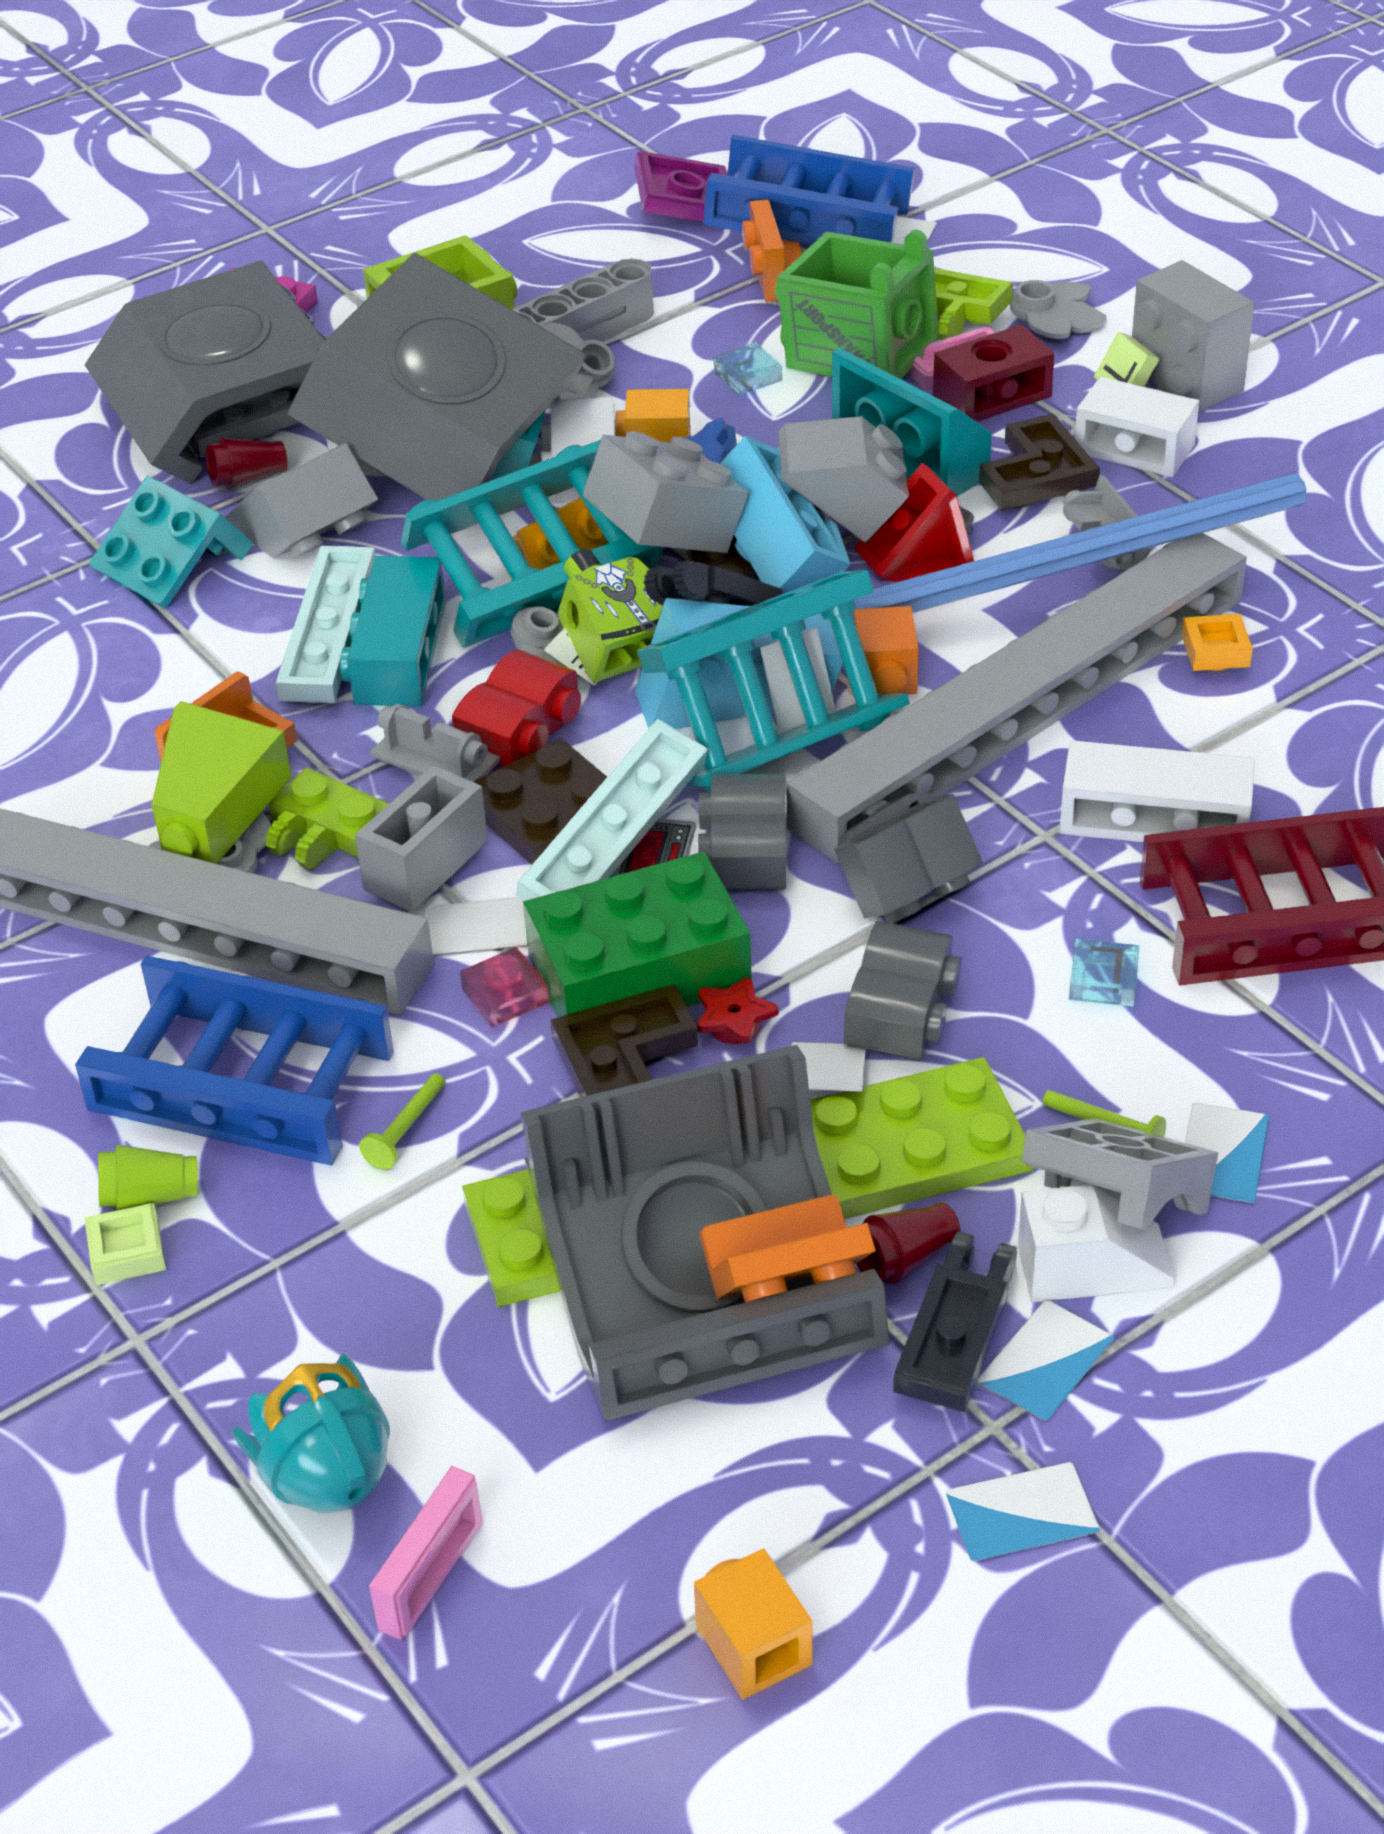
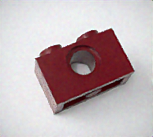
[933,324,1055,422]

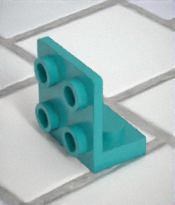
[90,475,253,608]

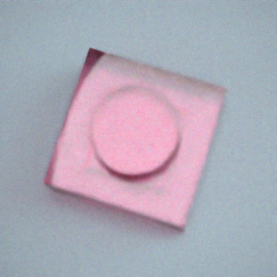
[460,947,549,1028]

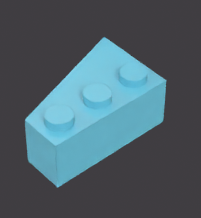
[720,436,851,594]
[635,598,843,729]

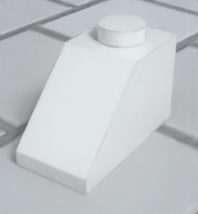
[1018,1184,1174,1303]

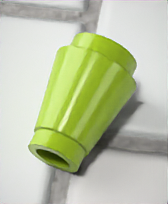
[98,1144,198,1211]

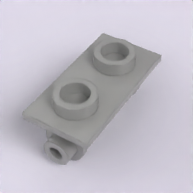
[1063,475,1151,571]
[370,704,500,782]

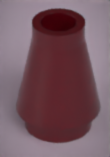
[206,437,288,490]
[856,1202,961,1283]

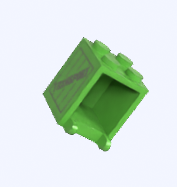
[775,230,939,379]

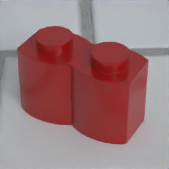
[452,649,581,766]

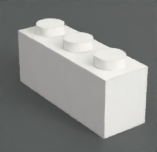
[1059,740,1255,842]

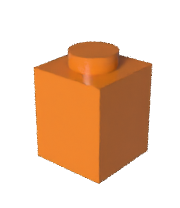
[854,606,919,695]

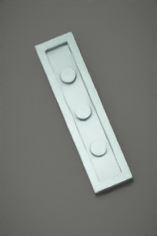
[276,546,375,704]
[516,718,708,901]

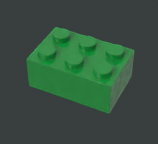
[523,852,752,1017]

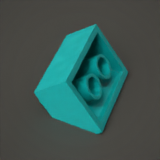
[832,348,992,497]

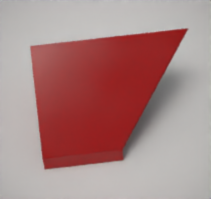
[854,463,975,582]

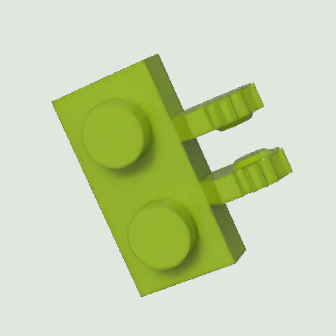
[934,268,1014,340]
[265,767,389,870]

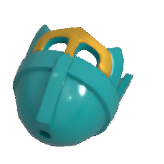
[230,1354,390,1513]

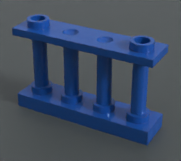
[703,135,915,245]
[75,955,394,1166]

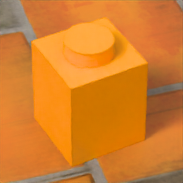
[615,389,691,443]
[694,1548,813,1700]

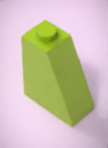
[151,701,292,864]

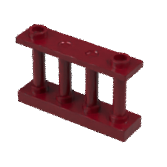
[1140,807,1384,986]

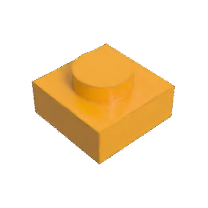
[1182,613,1253,671]

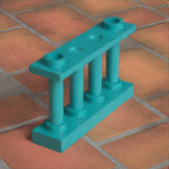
[401,440,663,649]
[637,569,910,792]

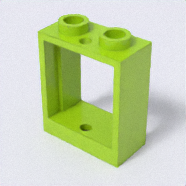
[363,235,518,309]

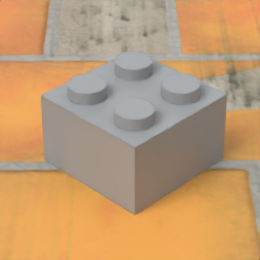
[1132,260,1254,412]
[583,431,749,553]

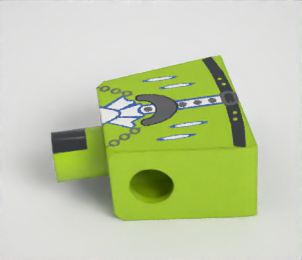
[558,549,663,683]

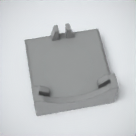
[1021,1118,1218,1230]

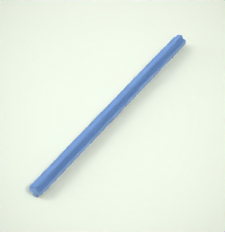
[819,473,1307,618]

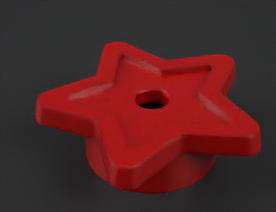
[697,978,779,1044]

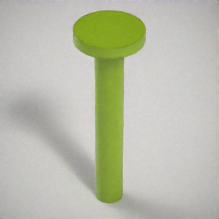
[359,1073,446,1170]
[1043,1090,1166,1137]

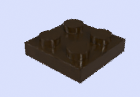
[474,738,607,865]

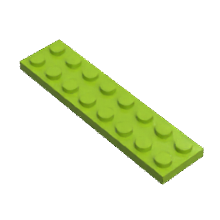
[462,1057,1033,1307]

